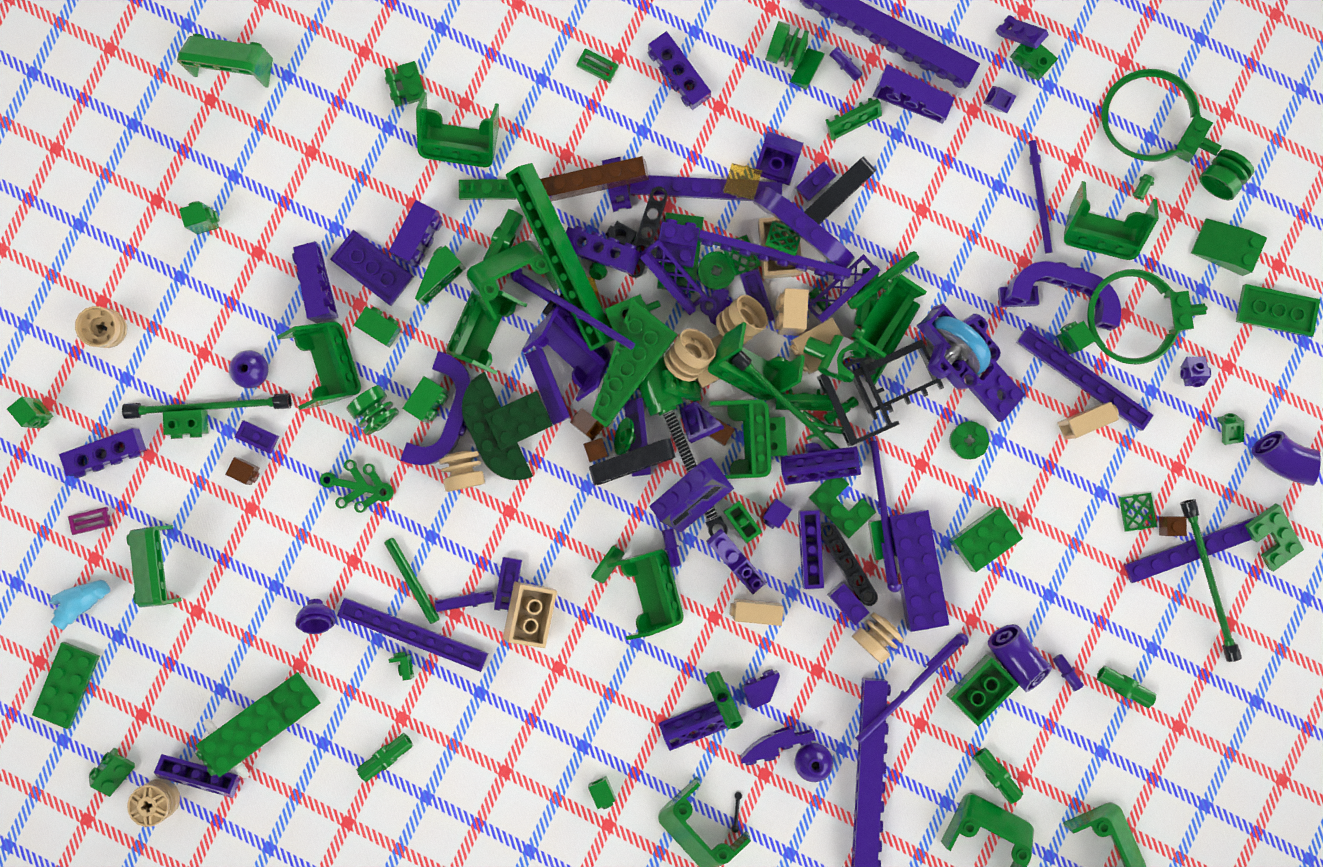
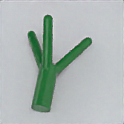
[803,411,843,440]

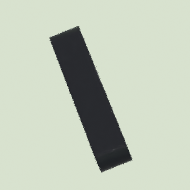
[804,156,876,225]
[628,186,668,278]
[589,438,676,486]
[820,522,878,606]

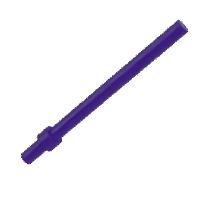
[1029,140,1053,254]

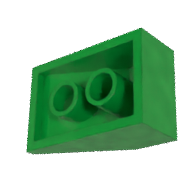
[1191,218,1267,276]
[415,245,466,306]

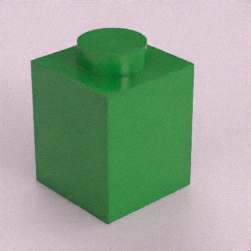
[588,776,616,810]

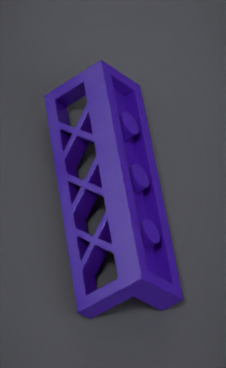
[640,239,707,316]
[808,254,881,323]
[524,347,571,425]
[624,398,651,477]
[780,446,862,485]
[659,698,727,751]

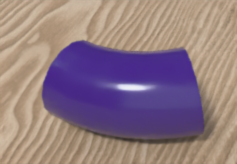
[1251,431,1321,486]
[988,624,1052,692]

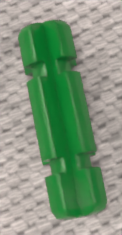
[824,396,859,424]

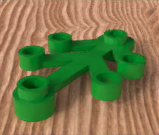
[320,459,394,513]

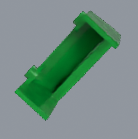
[177,34,273,88]
[416,92,499,168]
[1064,181,1159,260]
[466,240,560,323]
[851,274,927,360]
[447,290,528,375]
[277,322,361,410]
[708,322,805,400]
[708,399,771,479]
[126,525,182,608]
[607,549,684,640]
[658,776,751,867]
[941,793,1034,867]
[1063,802,1146,867]

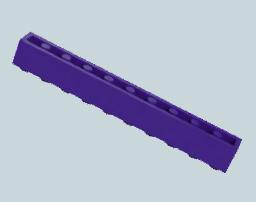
[799,0,980,89]
[851,678,891,867]

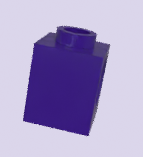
[984,86,1016,113]
[762,499,792,529]

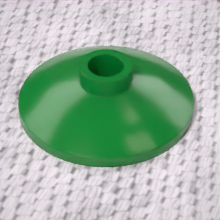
[614,417,636,455]

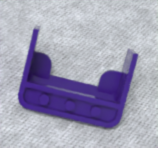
[522,306,611,402]

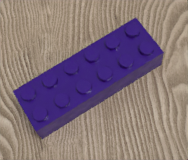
[889,510,949,632]

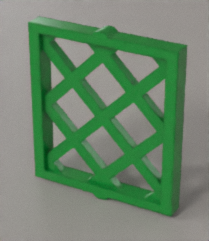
[765,221,801,256]
[724,234,761,276]
[1119,493,1157,532]

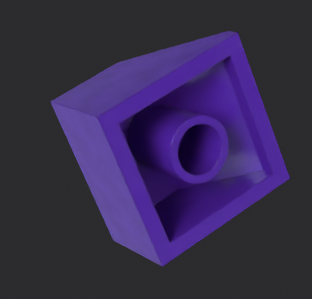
[754,131,803,185]

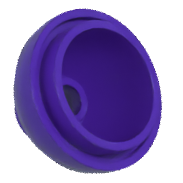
[229,350,269,389]
[295,599,335,634]
[794,743,833,782]

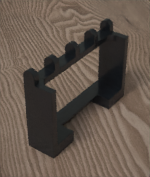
[851,339,944,420]
[817,354,900,447]

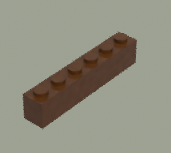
[540,156,649,202]

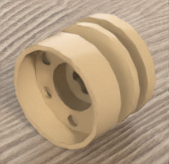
[716,295,768,345]
[75,306,127,348]
[664,329,716,382]
[439,451,485,492]
[852,612,904,664]
[127,778,180,827]

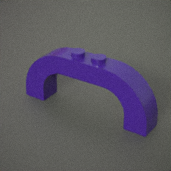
[753,187,855,268]
[1004,261,1121,331]
[400,351,472,465]

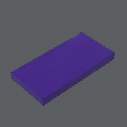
[330,230,414,306]

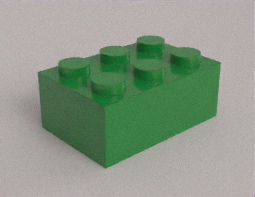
[949,507,1023,572]
[946,655,1019,726]

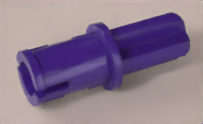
[829,47,862,81]
[661,528,681,568]
[1053,654,1084,691]

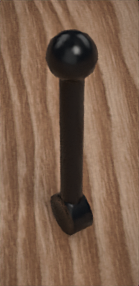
[732,792,742,833]

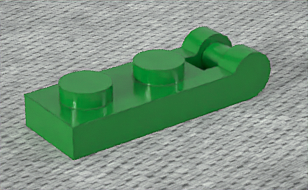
[662,369,702,402]

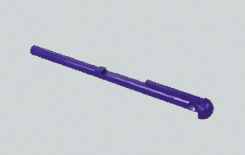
[510,268,635,350]
[870,441,902,592]
[855,633,969,743]

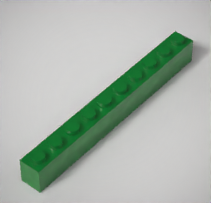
[505,163,614,351]

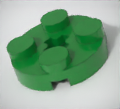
[698,251,736,290]
[949,421,989,460]

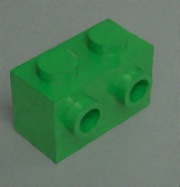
[1010,44,1058,81]
[179,201,220,235]
[353,306,402,348]
[162,410,209,439]
[769,417,787,457]

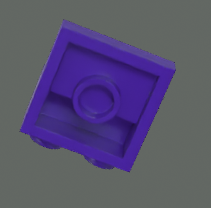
[656,219,700,268]

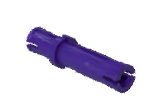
[435,590,494,612]

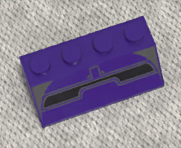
[649,458,734,532]

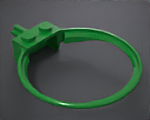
[1101,69,1222,163]
[1087,269,1208,365]

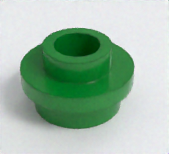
[589,263,608,280]

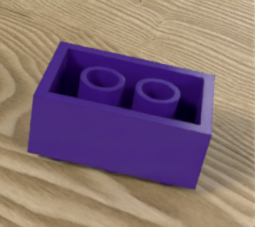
[389,200,443,268]

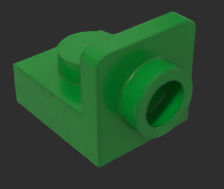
[1217,413,1244,445]
[388,652,414,681]

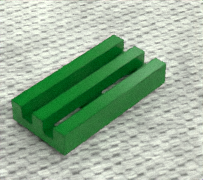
[576,48,619,83]

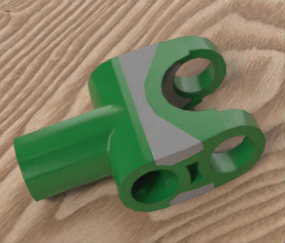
[803,335,867,383]

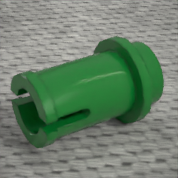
[1133,174,1154,200]
[809,287,831,312]

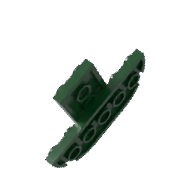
[461,372,553,480]

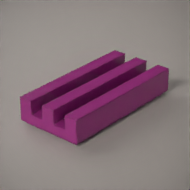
[68,507,112,535]

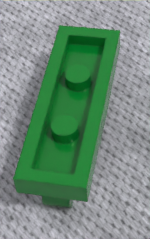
[825,98,882,141]
[459,179,516,200]
[775,388,833,411]

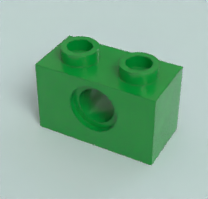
[1056,321,1096,354]
[7,396,54,429]
[723,500,762,543]

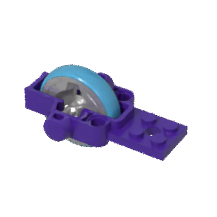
[917,303,1025,422]

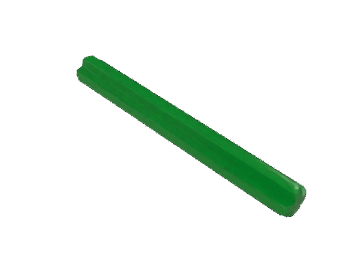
[847,251,919,310]
[865,301,920,385]
[384,538,440,624]

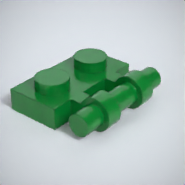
[384,61,425,107]

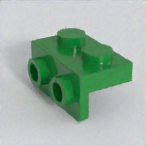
[89,748,135,797]

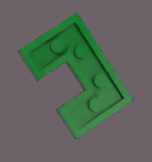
[808,477,876,539]
[1245,503,1304,572]

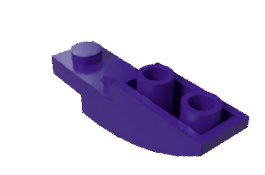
[706,528,767,595]
[740,725,816,765]

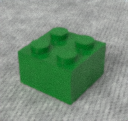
[402,376,449,423]

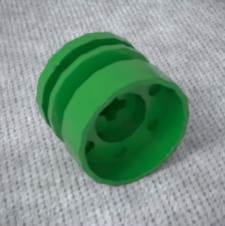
[765,21,809,71]
[1199,149,1255,201]
[346,385,399,435]

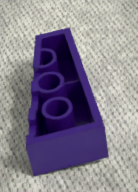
[873,64,955,124]
[292,241,339,323]

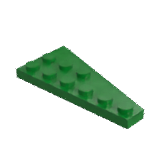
[591,299,678,428]

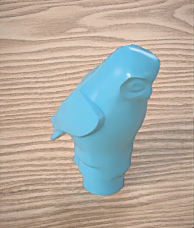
[48,580,111,630]

